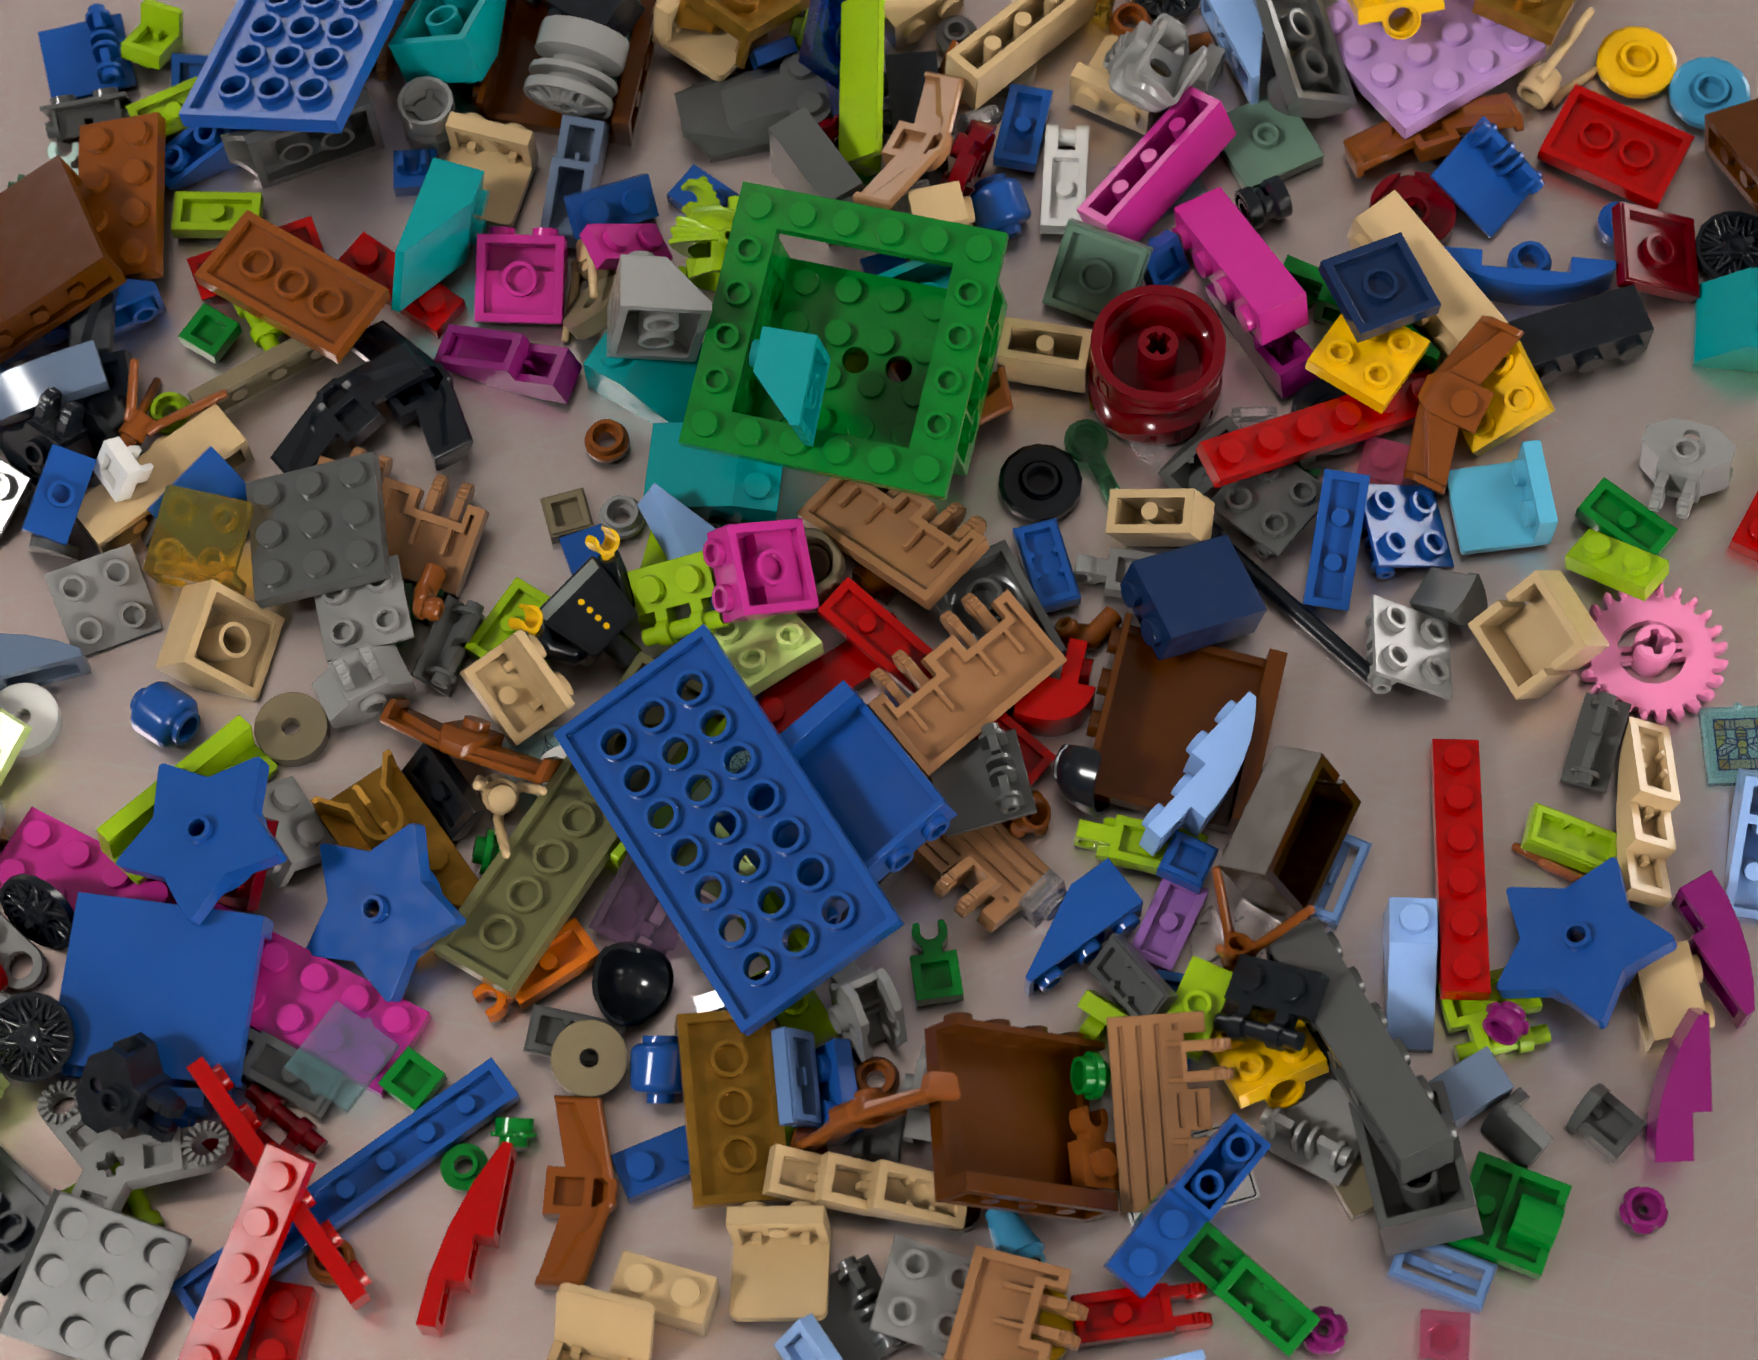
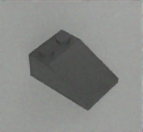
[1348,1080,1483,1257]

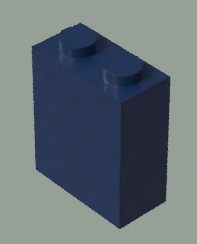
[1120,534,1267,661]

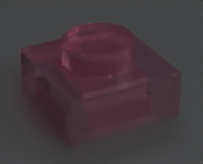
[1357,437,1410,485]
[1417,1309,1471,1360]

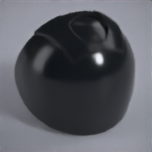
[1053,744,1110,818]
[592,941,674,1025]

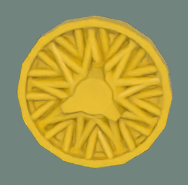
[1596,26,1677,99]

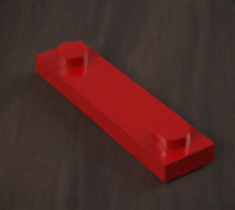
[758,612,897,734]

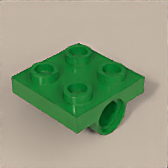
[1446,1151,1572,1280]

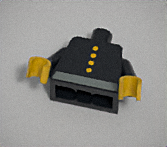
[508,525,642,670]

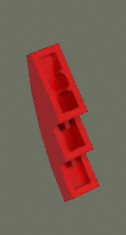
[416,1141,518,1338]

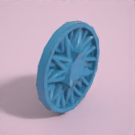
[1668,57,1751,130]

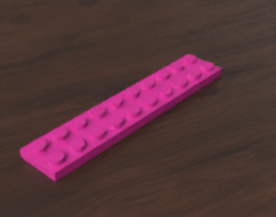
[0,806,432,1099]

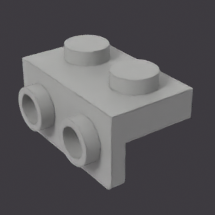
[262,776,336,888]

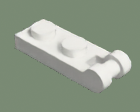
[1040,124,1089,235]

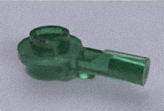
[1063,419,1120,503]

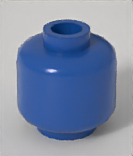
[970,173,1031,239]
[130,681,200,749]
[630,1036,682,1103]

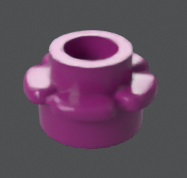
[1482,1001,1530,1045]
[1619,1187,1668,1234]
[1303,1306,1348,1354]

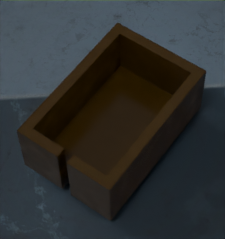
[1218,745,1361,922]

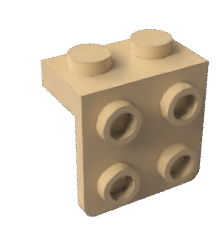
[652,0,768,81]
[1069,34,1167,135]
[445,111,539,227]
[460,629,575,748]
[726,1201,832,1322]
[547,1283,655,1360]

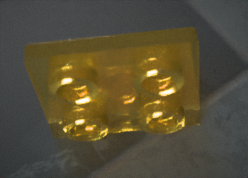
[143,485,254,596]

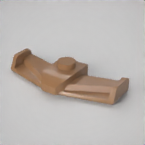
[852,71,965,210]

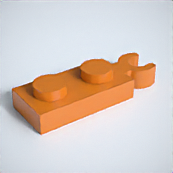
[472,917,600,1023]

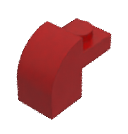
[1013,638,1096,737]

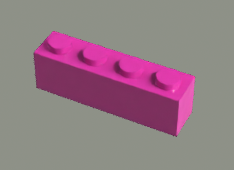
[1076,86,1237,242]
[1172,187,1309,346]

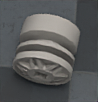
[523,15,630,120]

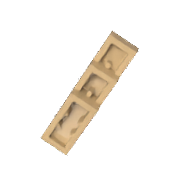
[1616,716,1681,909]
[762,1144,967,1230]

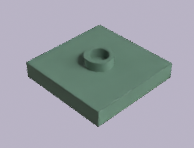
[1220,95,1324,188]
[1042,218,1154,322]

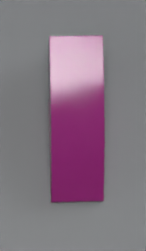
[1206,283,1320,399]
[434,324,582,404]
[1672,870,1755,1029]
[1645,1007,1712,1163]

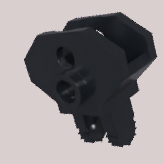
[0,387,98,486]
[75,1032,187,1143]

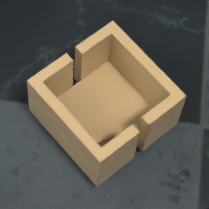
[1468,570,1610,700]

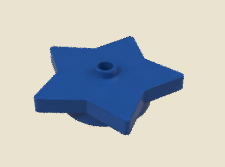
[116,756,287,926]
[306,823,466,1002]
[1496,857,1677,1029]

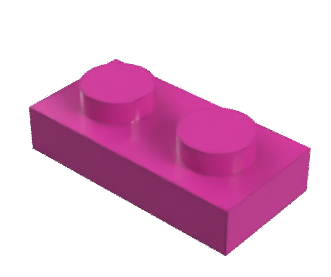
[580,224,673,270]

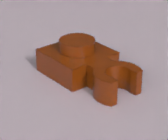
[1068,1106,1119,1192]

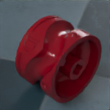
[1088,285,1226,446]

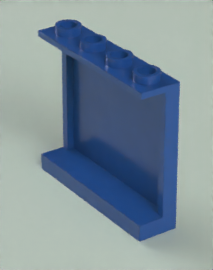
[705,680,957,935]
[59,892,274,1096]

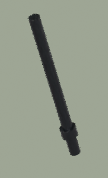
[1211,520,1372,688]

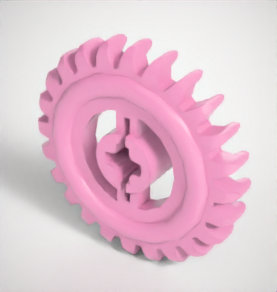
[1580,582,1728,725]

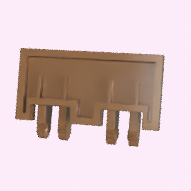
[317,447,490,598]
[796,477,990,610]
[868,589,1067,777]
[912,775,1057,933]
[1106,1011,1234,1213]
[943,1245,1089,1360]

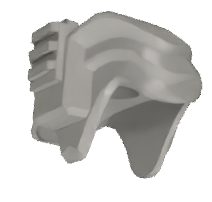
[1103,13,1208,112]

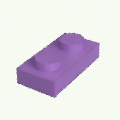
[1132,878,1209,972]

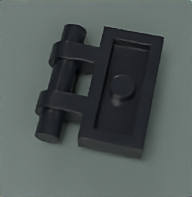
[1213,954,1330,1052]

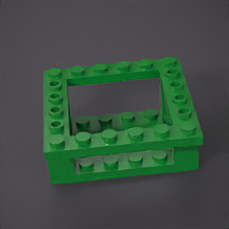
[678,181,1009,501]

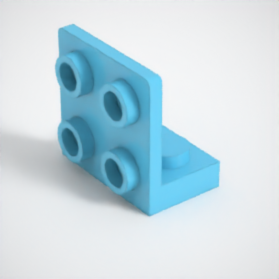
[1446,440,1558,555]

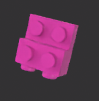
[474,226,569,325]
[703,518,820,623]

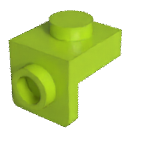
[121,0,183,70]

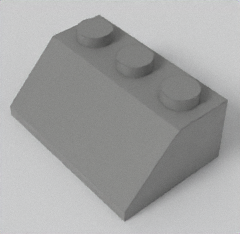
[606,251,712,362]

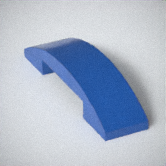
[1444,246,1616,306]

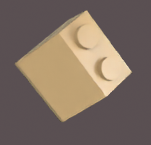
[155,579,285,701]

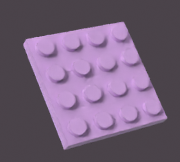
[1326,0,1546,139]

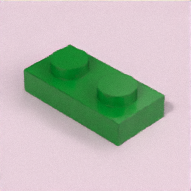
[1575,477,1678,556]

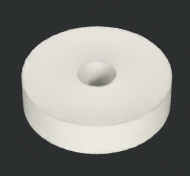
[0,683,62,757]

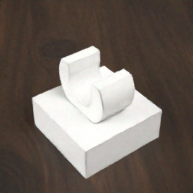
[93,436,154,503]

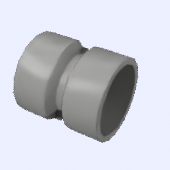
[397,76,457,155]

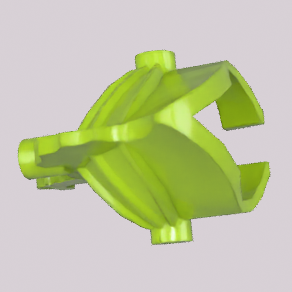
[668,176,739,292]

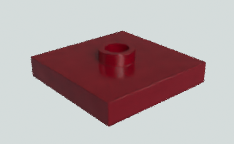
[1612,201,1700,304]

